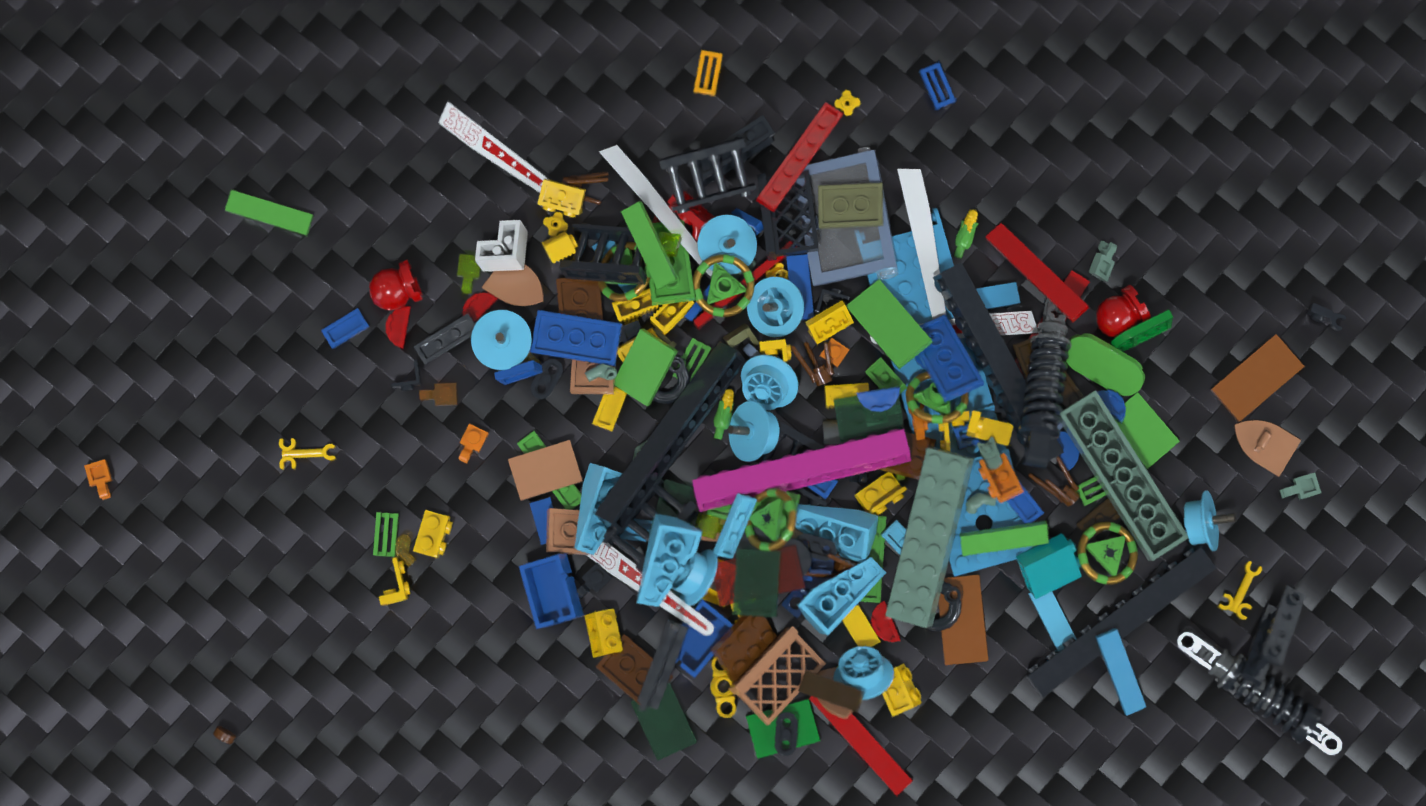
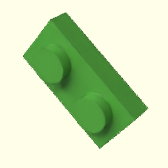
[865,357,907,395]

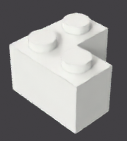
[475,220,528,272]

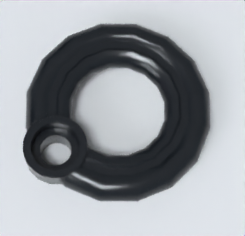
[653,354,690,404]
[924,581,963,631]

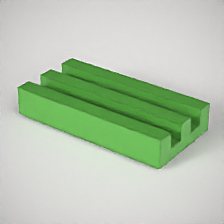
[672,338,712,381]
[1077,477,1106,506]
[373,512,399,557]

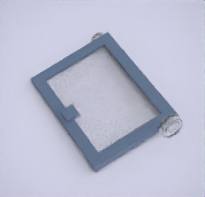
[794,147,899,287]

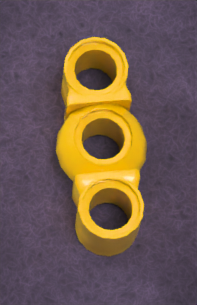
[710,657,736,718]

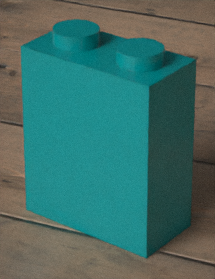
[1016,534,1082,599]

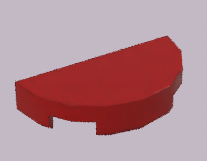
[463,293,498,323]
[386,306,411,349]
[871,601,901,642]

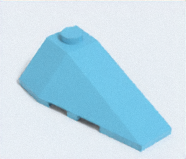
[574,463,623,555]
[795,504,878,563]
[637,514,702,607]
[798,557,886,635]

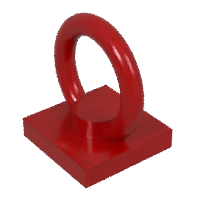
[652,191,715,242]

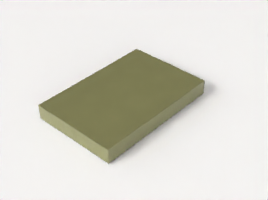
[818,183,884,229]

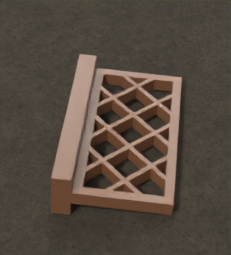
[728,626,826,725]

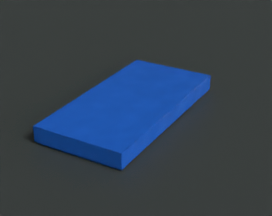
[530,310,623,367]
[918,314,984,402]

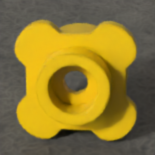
[835,90,860,116]
[543,212,568,237]
[766,262,788,280]

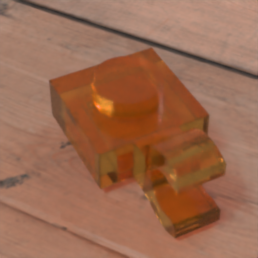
[419,383,457,406]

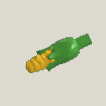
[954,210,978,259]
[713,389,734,440]

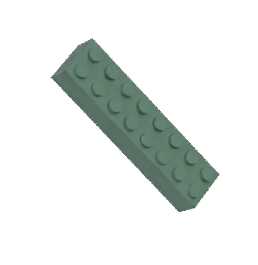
[1056,391,1188,561]
[886,447,974,628]

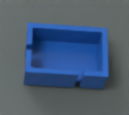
[519,554,584,629]
[676,600,733,678]

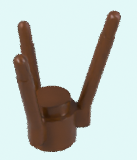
[562,172,609,205]
[791,342,834,386]
[1028,456,1080,507]
[804,553,857,578]

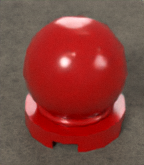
[369,260,423,311]
[1096,285,1151,338]

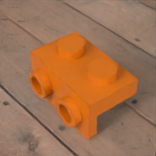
[978,453,1024,504]

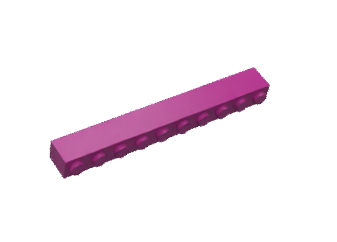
[692,429,911,512]

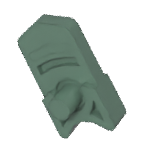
[977,437,1003,469]

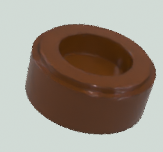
[213,726,236,744]

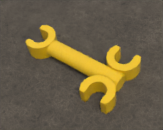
[279,438,336,470]
[1218,561,1262,620]

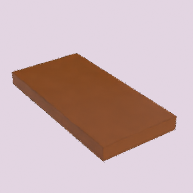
[1211,334,1305,422]
[938,575,988,665]

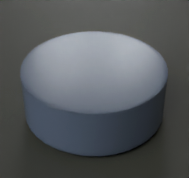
[743,343,761,358]

